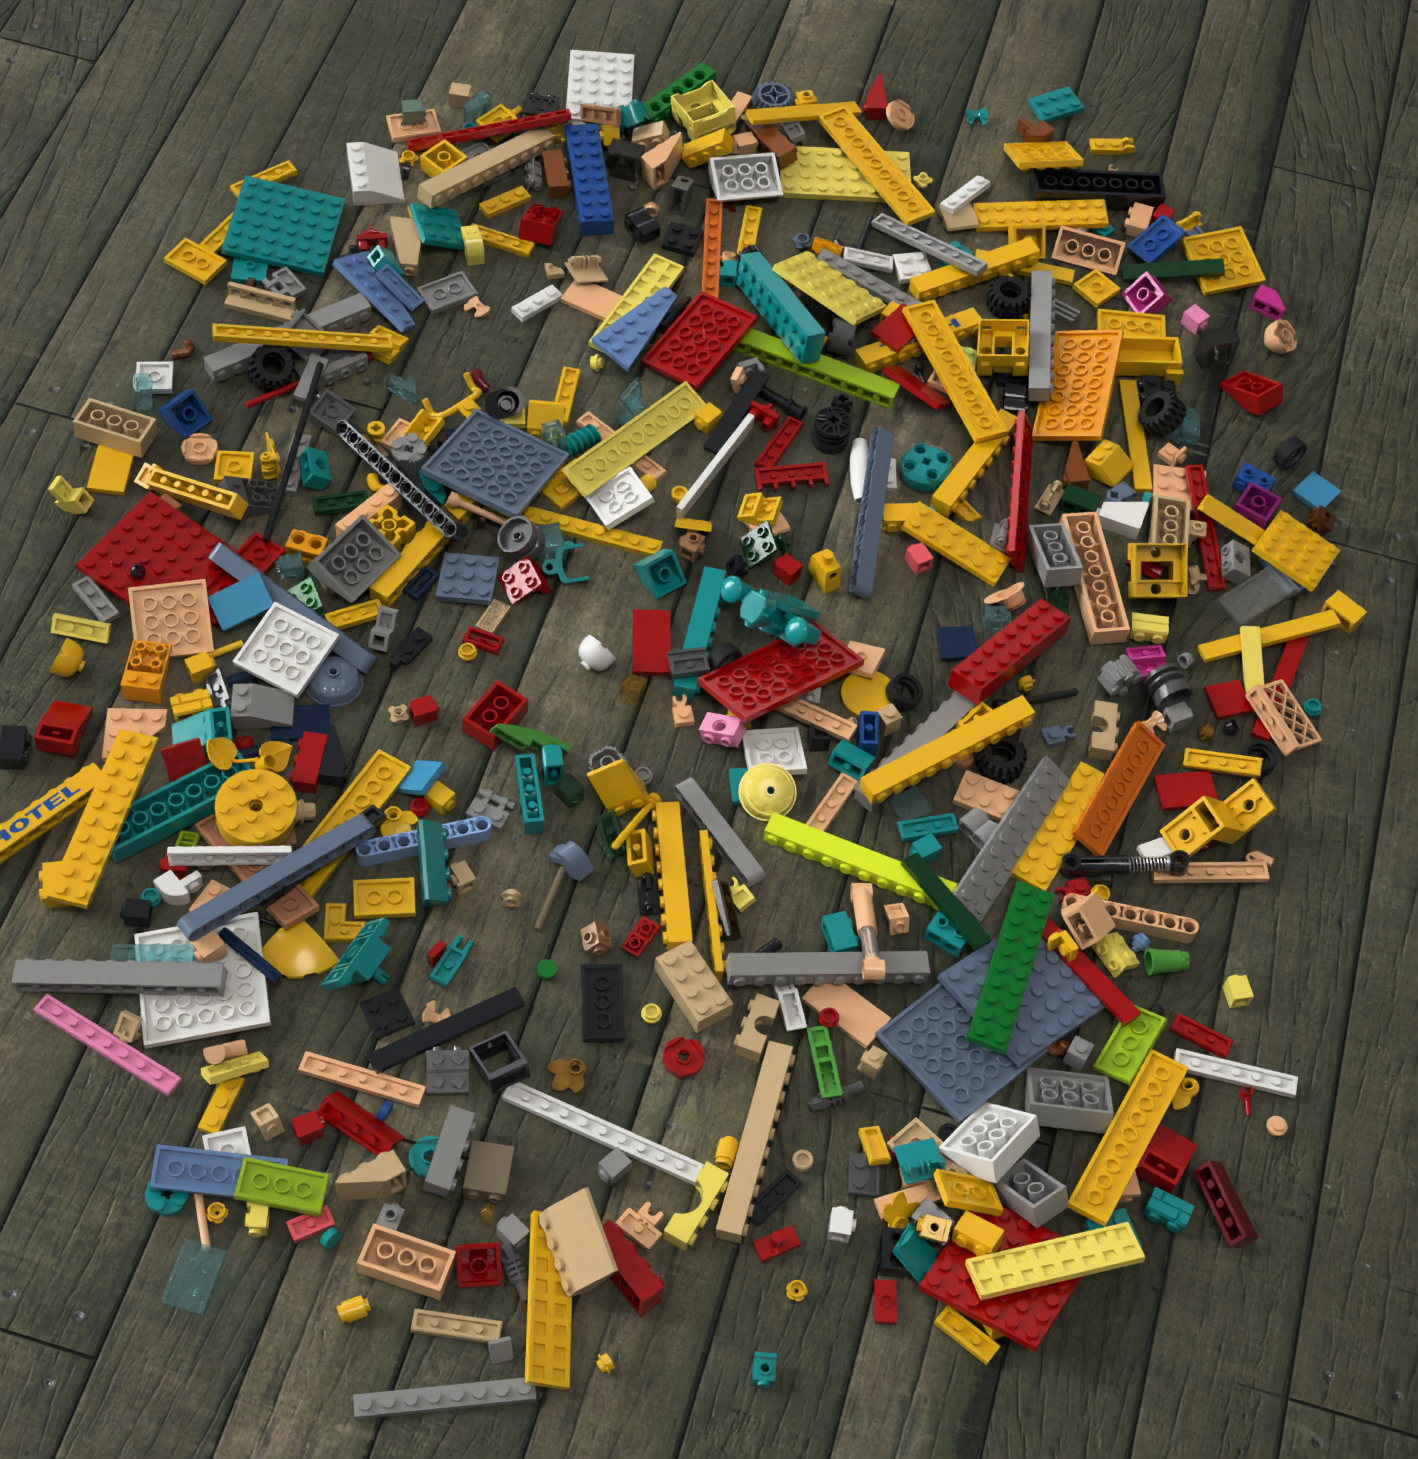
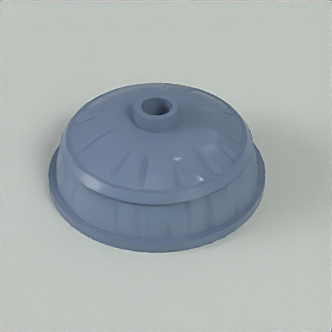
[306,657,363,708]

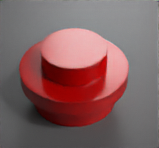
[410,798,430,817]
[819,1007,839,1028]

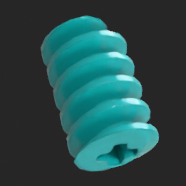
[561,424,602,458]

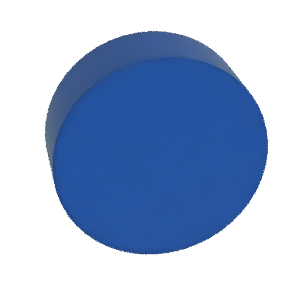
[376,1100,394,1122]

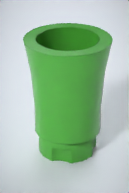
[1143,948,1190,976]

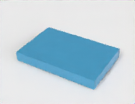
[208,572,274,632]

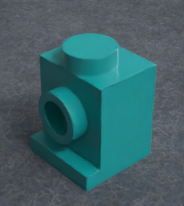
[719,260,737,288]
[751,1352,777,1389]

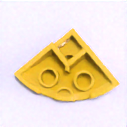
[263,920,339,979]

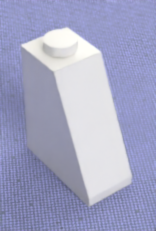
[1096,502,1149,540]

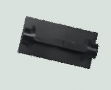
[637,873,660,915]

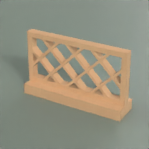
[1245,679,1322,757]

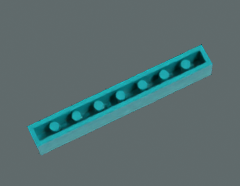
[672,566,726,701]

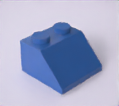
[158,389,213,439]

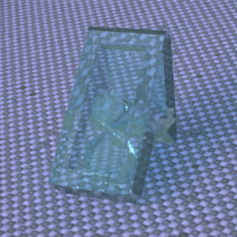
[386,373,417,406]

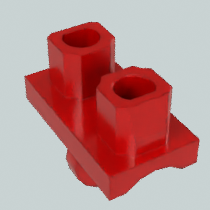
[356,225,388,252]
[747,400,780,432]

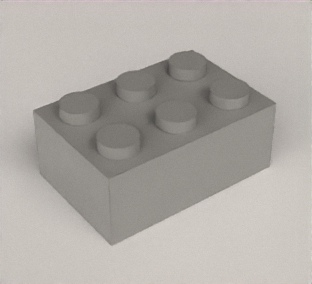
[993,1158,1069,1228]

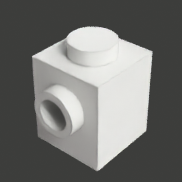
[827,1206,857,1243]

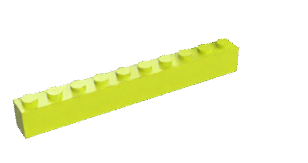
[763,812,957,911]

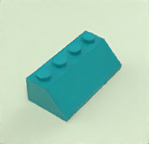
[417,819,452,908]

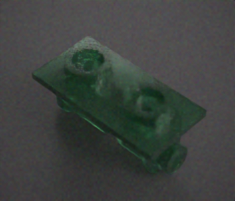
[1050,586,1070,616]

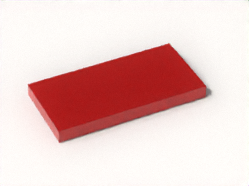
[882,365,953,410]
[632,609,671,676]

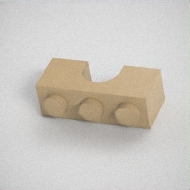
[1088,700,1120,761]
[733,993,780,1062]

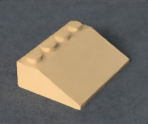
[539,1187,618,1298]

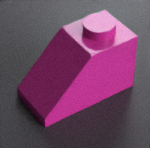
[1249,284,1286,320]

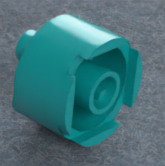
[618,99,651,134]

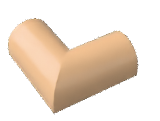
[203,1039,248,1064]

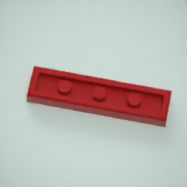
[754,416,804,468]

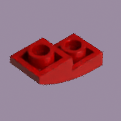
[621,916,661,958]

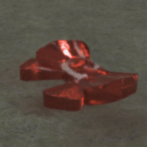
[722,200,745,212]

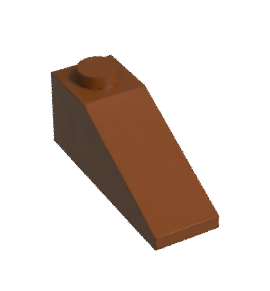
[1061,440,1090,490]

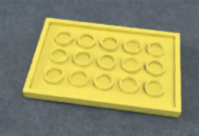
[772,251,887,326]

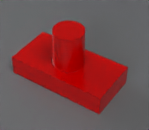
[752,1225,801,1264]

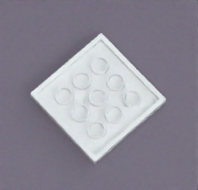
[232,602,340,698]

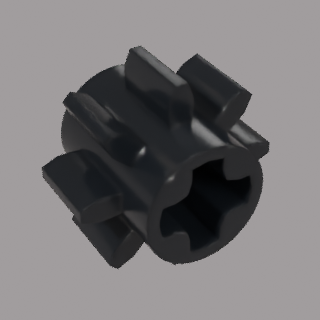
[831,393,853,413]

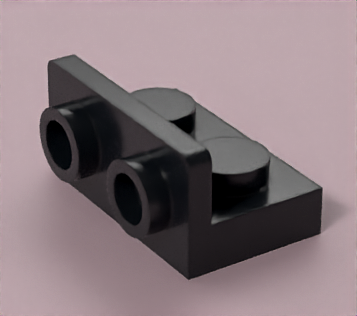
[524,93,559,116]

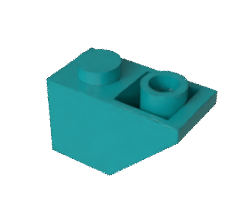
[367,245,404,277]

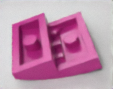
[1125,645,1166,682]

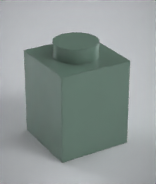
[401,99,426,124]

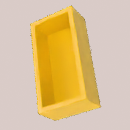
[1116,336,1183,377]

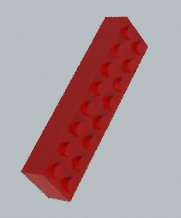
[948,598,1071,706]

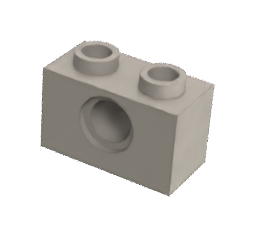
[1221,540,1251,585]

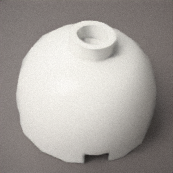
[578,635,616,671]

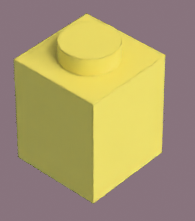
[1222,975,1254,1008]

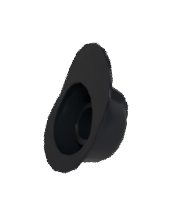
[484,386,525,420]

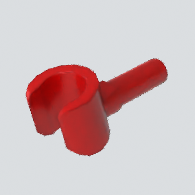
[1239,1086,1254,1116]

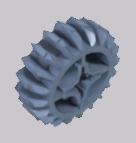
[752,81,795,109]

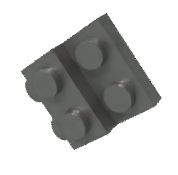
[307,388,356,436]
[426,1046,469,1096]

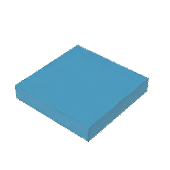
[1292,471,1341,509]
[397,760,446,795]

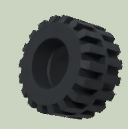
[986,275,1031,319]
[247,344,296,392]
[1138,389,1187,438]
[976,735,1027,785]

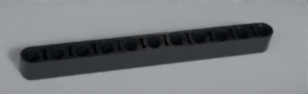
[336,420,468,541]

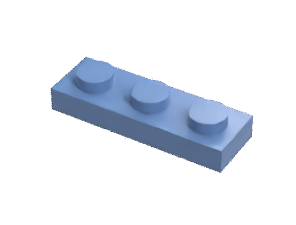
[375,264,425,312]

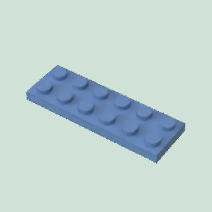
[150,1144,288,1198]

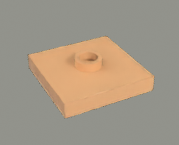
[847,641,886,679]

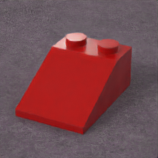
[1220,370,1283,415]

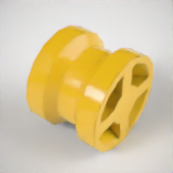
[367,421,386,444]

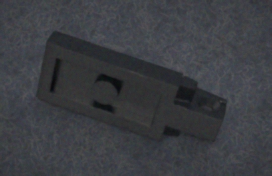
[389,627,433,671]

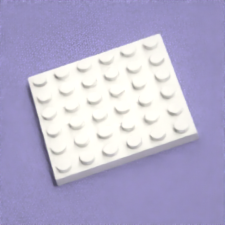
[134,912,271,1049]

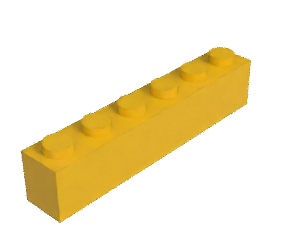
[146,467,249,520]

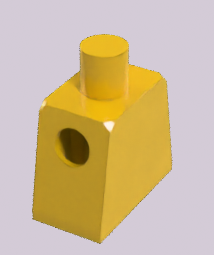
[807,549,841,594]

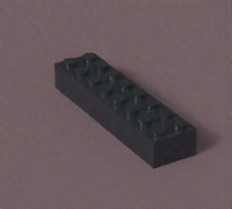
[1030,168,1166,211]

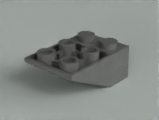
[218,476,283,520]

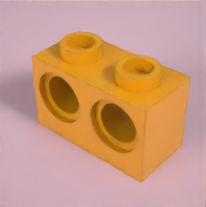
[285,529,329,563]

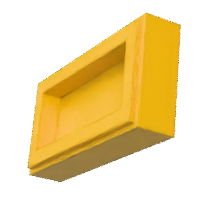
[858,1126,891,1166]

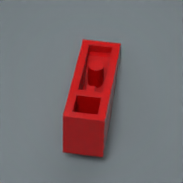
[863,74,887,120]

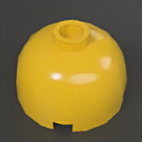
[50,638,86,677]

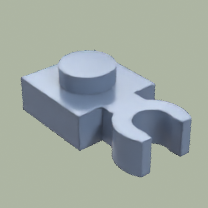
[1040,725,1077,748]

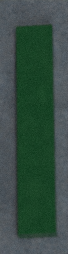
[1122,258,1225,282]
[901,853,992,951]

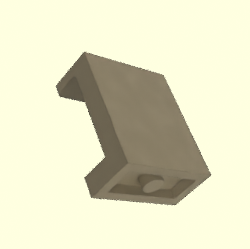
[463,1140,515,1204]

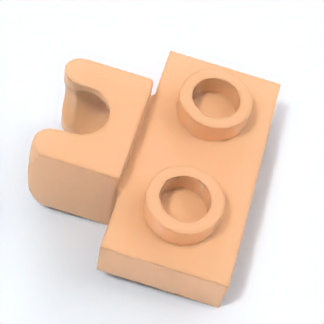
[615,1202,664,1252]

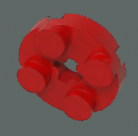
[663,1037,705,1079]

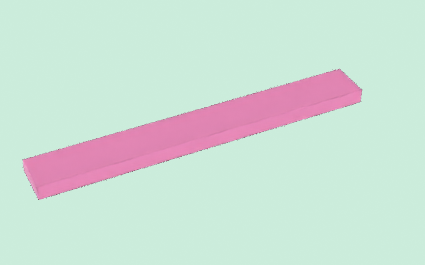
[34,994,182,1097]

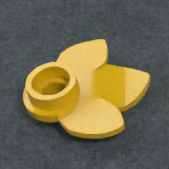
[380,806,418,837]
[1172,1077,1199,1110]
[882,1191,919,1229]

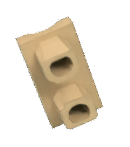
[1187,565,1207,594]

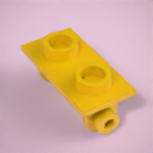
[1175,211,1203,231]

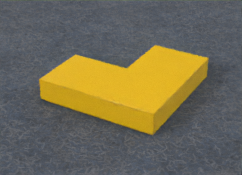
[324,903,366,943]

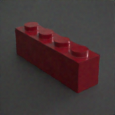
[1193,1160,1258,1248]

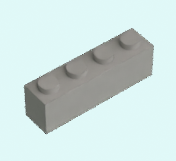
[422,1105,476,1197]

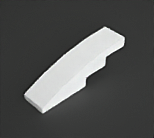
[771,984,807,1032]

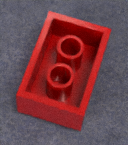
[462,680,528,751]

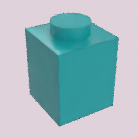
[909,833,942,864]

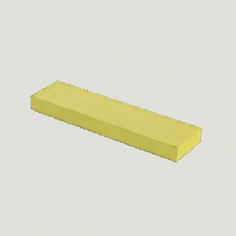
[1240,626,1264,694]

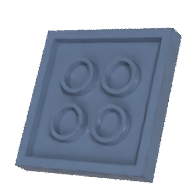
[436,552,500,605]

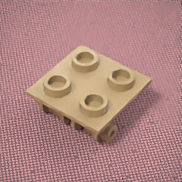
[565,255,608,284]

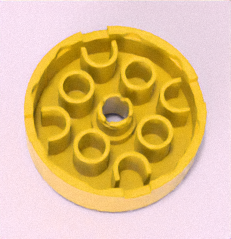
[215,769,297,846]

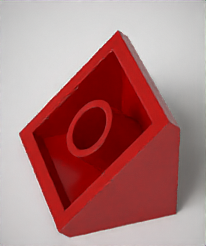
[456,1242,502,1288]

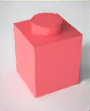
[904,542,934,575]

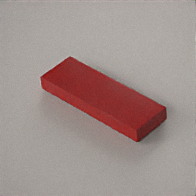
[1169,1013,1234,1059]

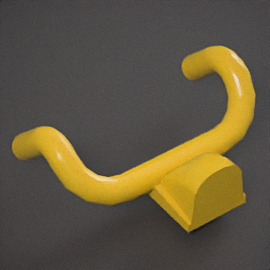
[422,372,482,420]

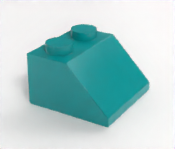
[634,548,687,599]

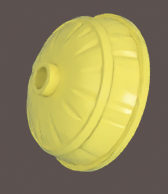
[738,763,797,821]

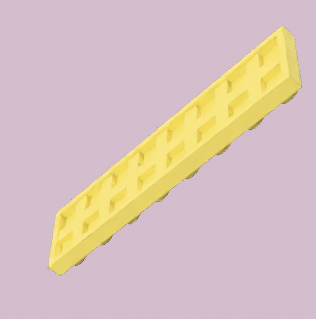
[588,253,684,353]
[965,1222,1145,1300]

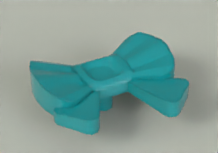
[966,107,988,126]

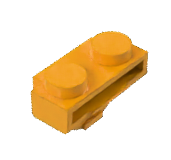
[811,237,844,257]

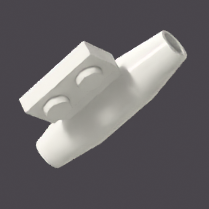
[850,438,897,505]

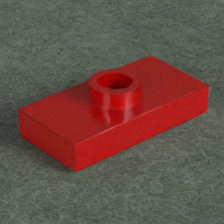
[874,1279,897,1325]

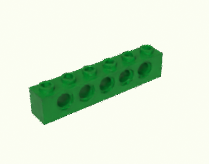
[643,62,716,125]

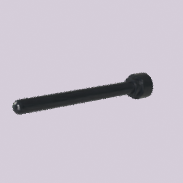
[992,688,1079,710]

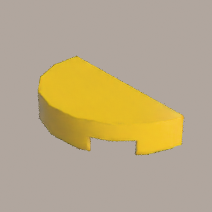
[953,500,982,522]

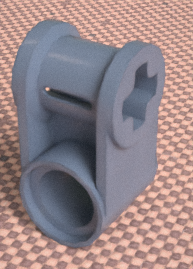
[1102,481,1137,505]

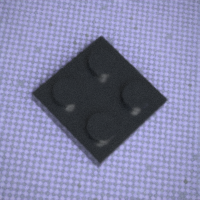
[661,221,703,258]
[360,987,415,1041]

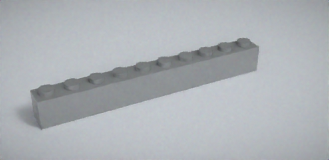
[1029,270,1055,401]
[203,293,372,383]
[853,691,992,812]
[725,951,930,986]
[12,958,227,996]

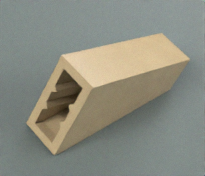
[390,217,423,277]

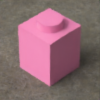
[1180,304,1210,335]

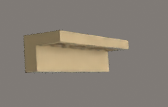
[224,281,297,323]

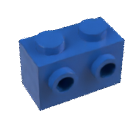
[1232,462,1276,492]

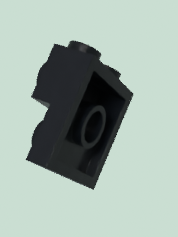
[1137,375,1176,405]

